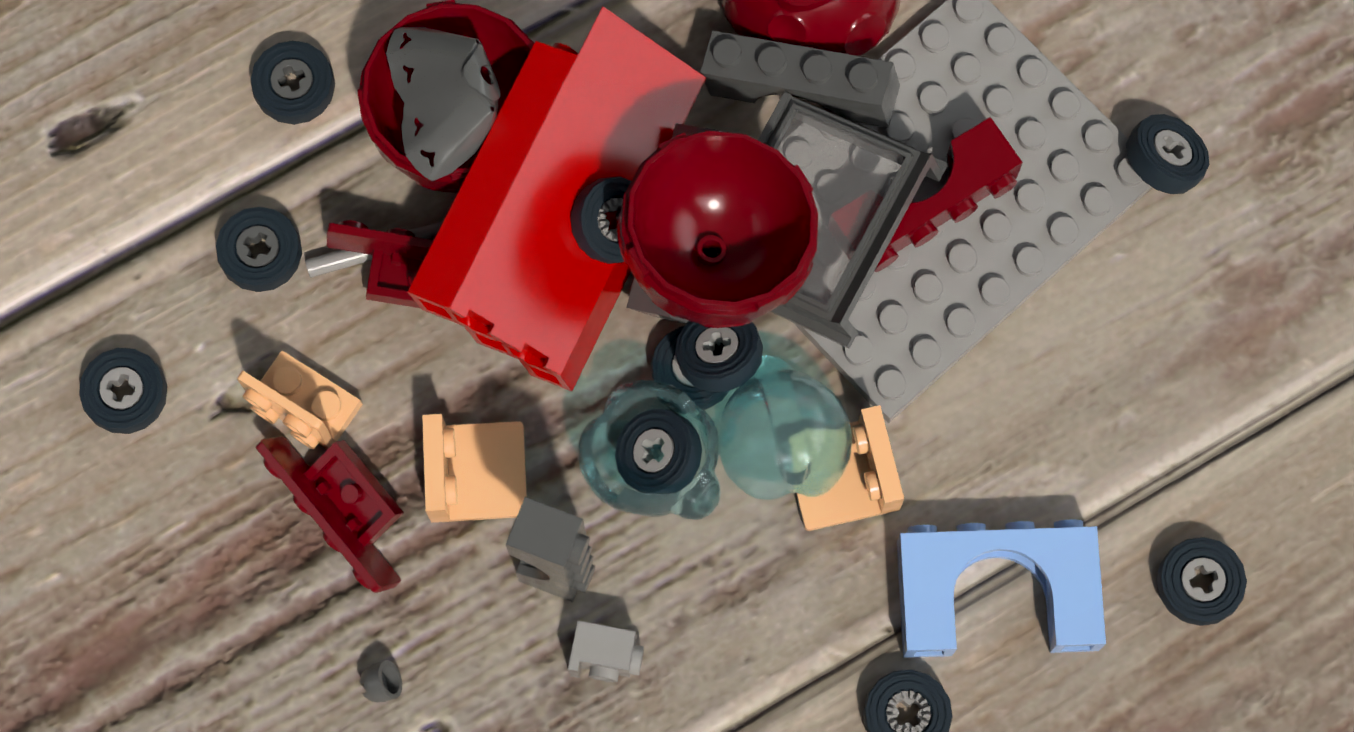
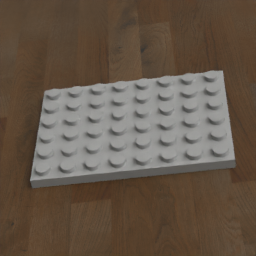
[777,0,1153,423]

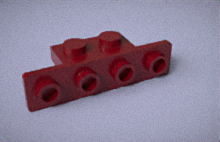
[327,220,435,308]
[255,436,404,593]

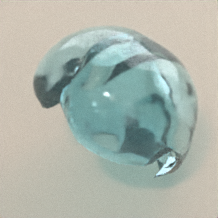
[717,355,852,500]
[578,380,721,520]

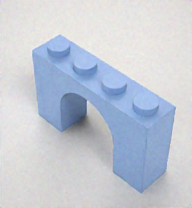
[897,519,1106,658]

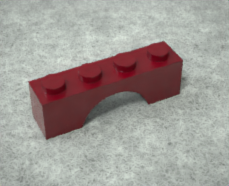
[828,117,1023,272]

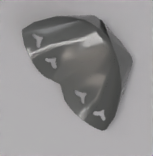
[386,27,500,181]

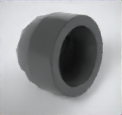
[359,660,402,703]

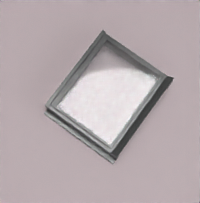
[702,91,948,349]

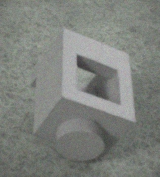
[568,621,644,682]

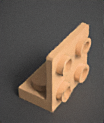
[237,351,363,450]
[784,405,904,531]
[422,414,527,523]

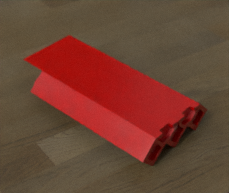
[408,6,706,392]

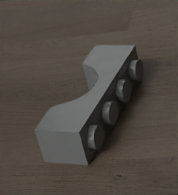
[700,30,900,128]
[506,497,595,602]

